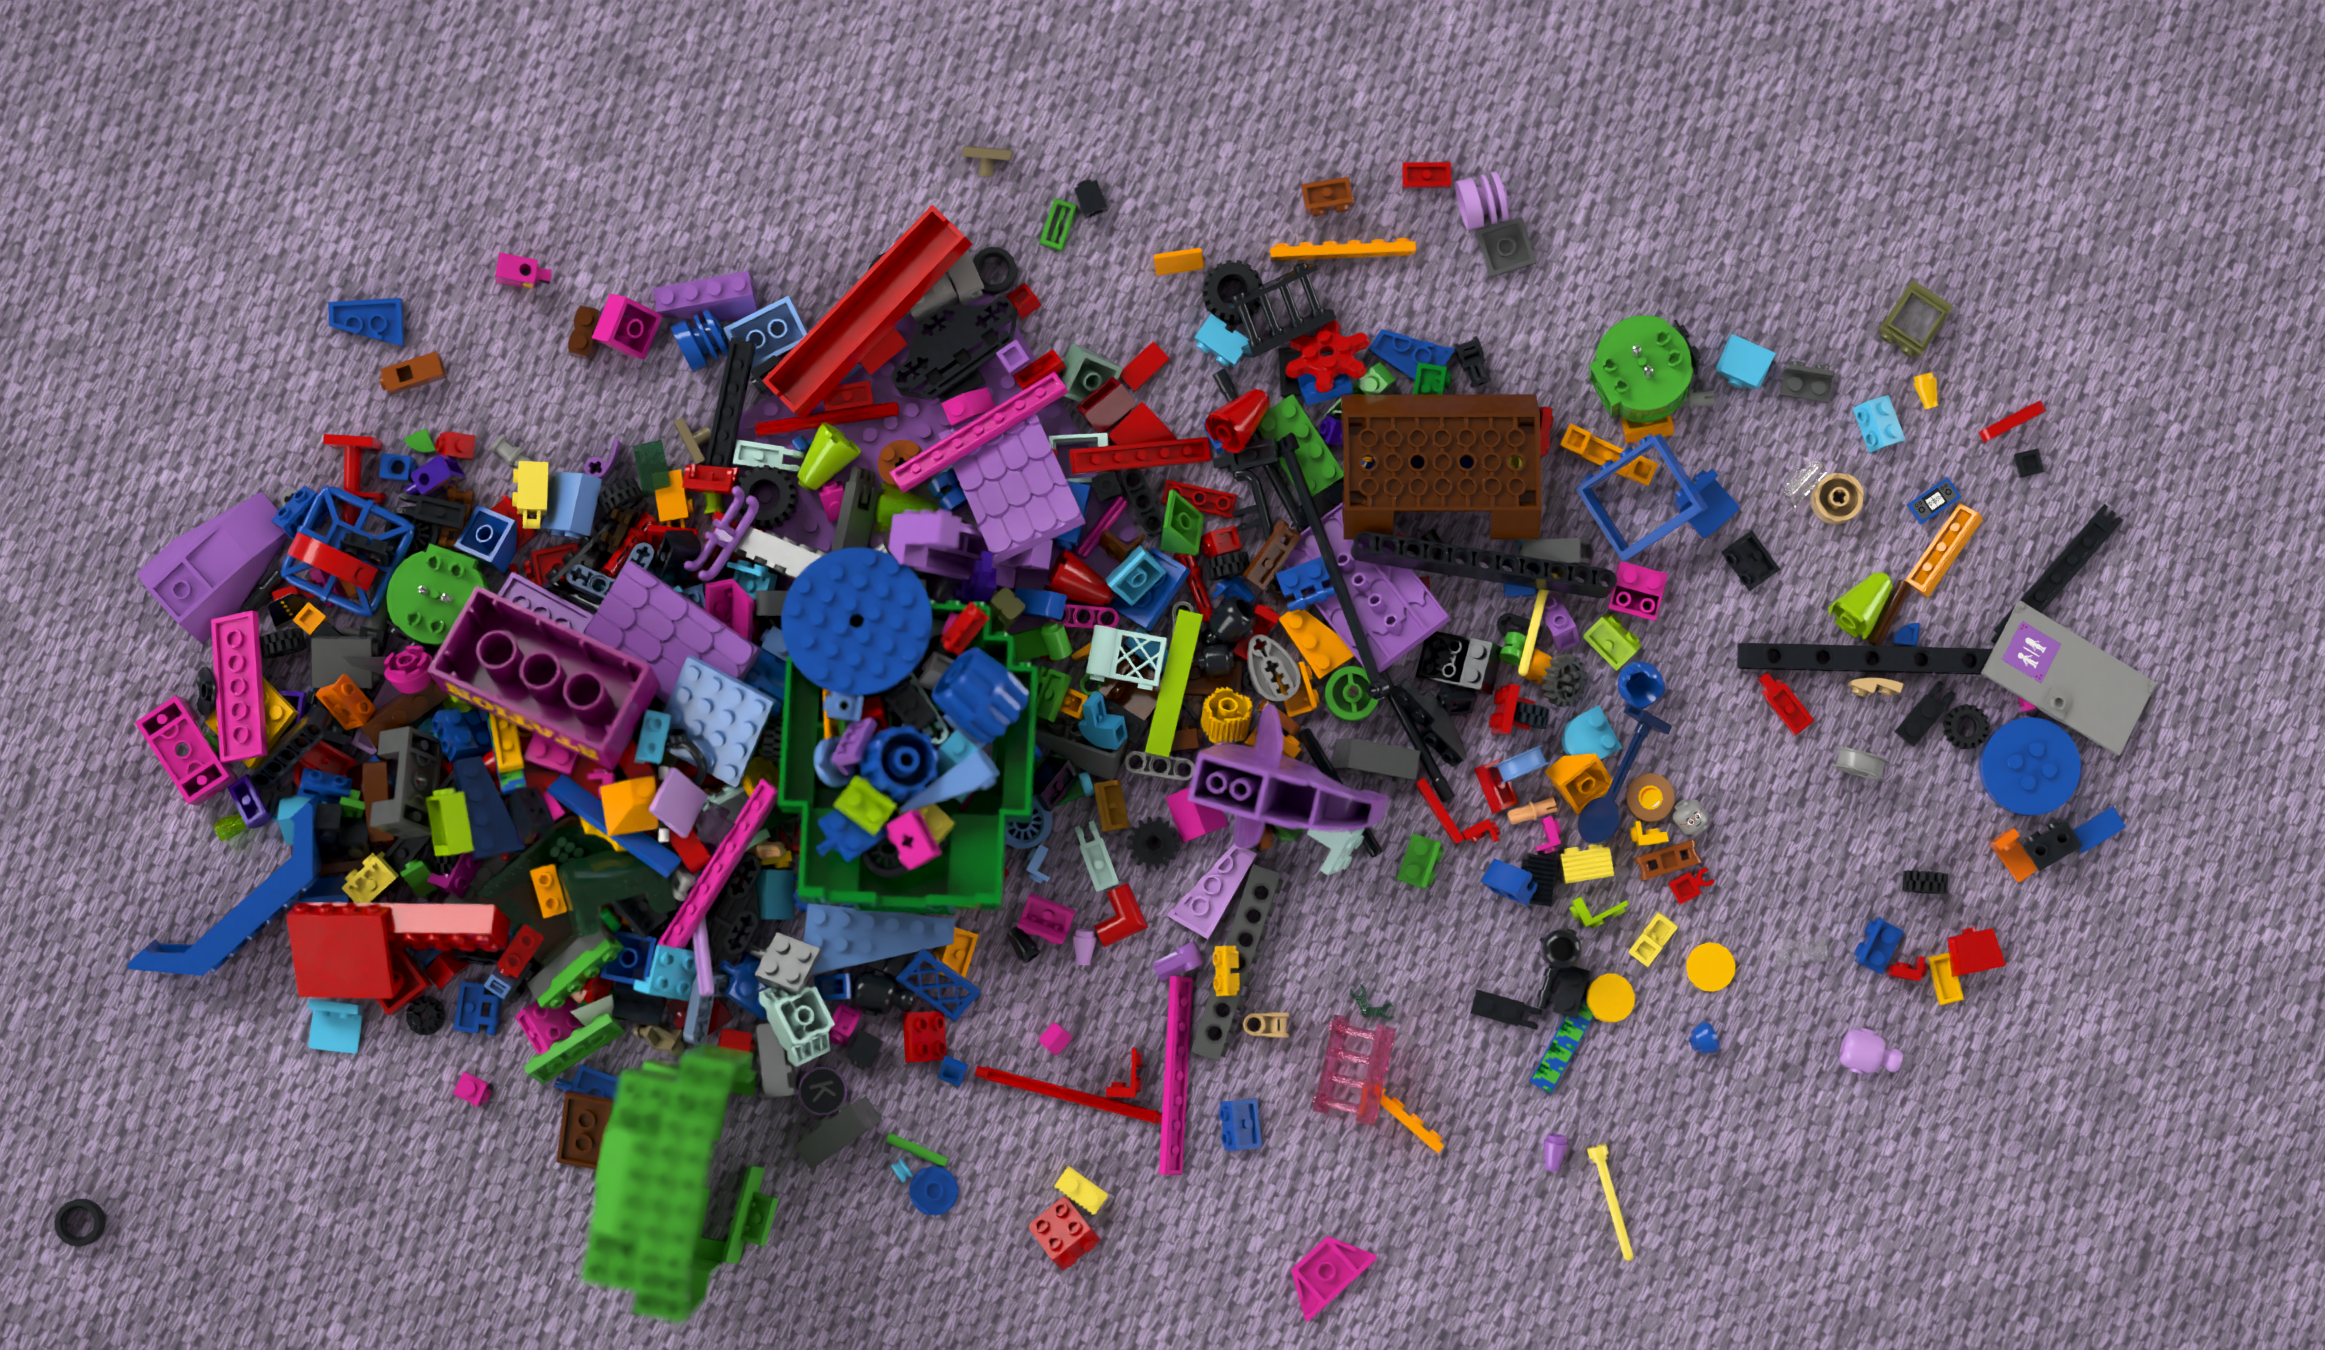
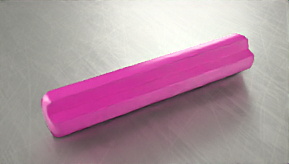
[1076,496,1128,558]

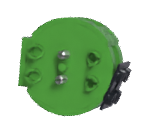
[386,543,492,655]

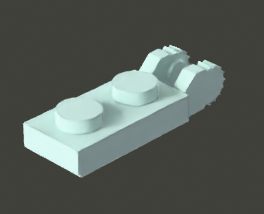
[733,440,804,473]
[1074,820,1119,892]

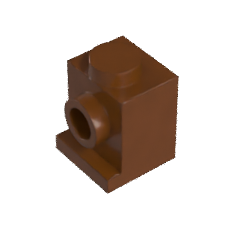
[1170,725,1203,753]

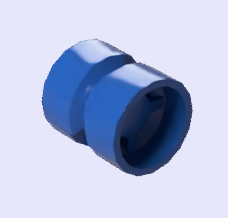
[927,469,968,513]

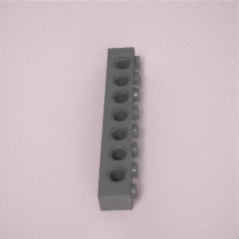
[1191,864,1284,1061]

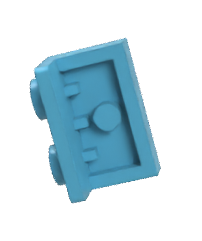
[1853,395,1905,453]
[727,559,778,599]

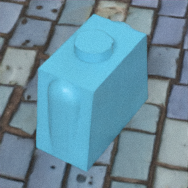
[1716,334,1776,390]

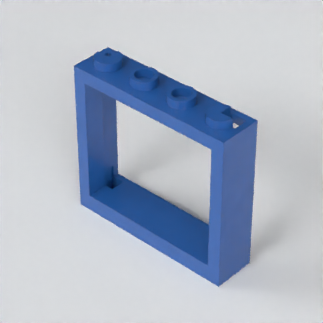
[1576,434,1708,562]

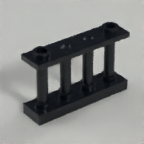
[1224,262,1337,358]

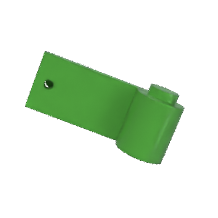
[1009,621,1073,662]

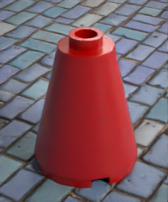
[1205,389,1270,453]
[1043,549,1114,607]

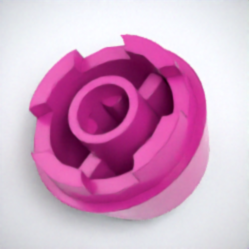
[384,646,432,694]

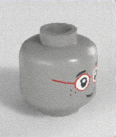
[1673,799,1709,836]

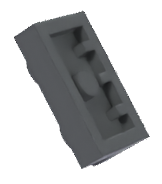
[1780,361,1835,403]

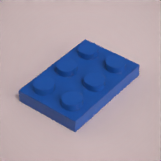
[1112,547,1191,631]

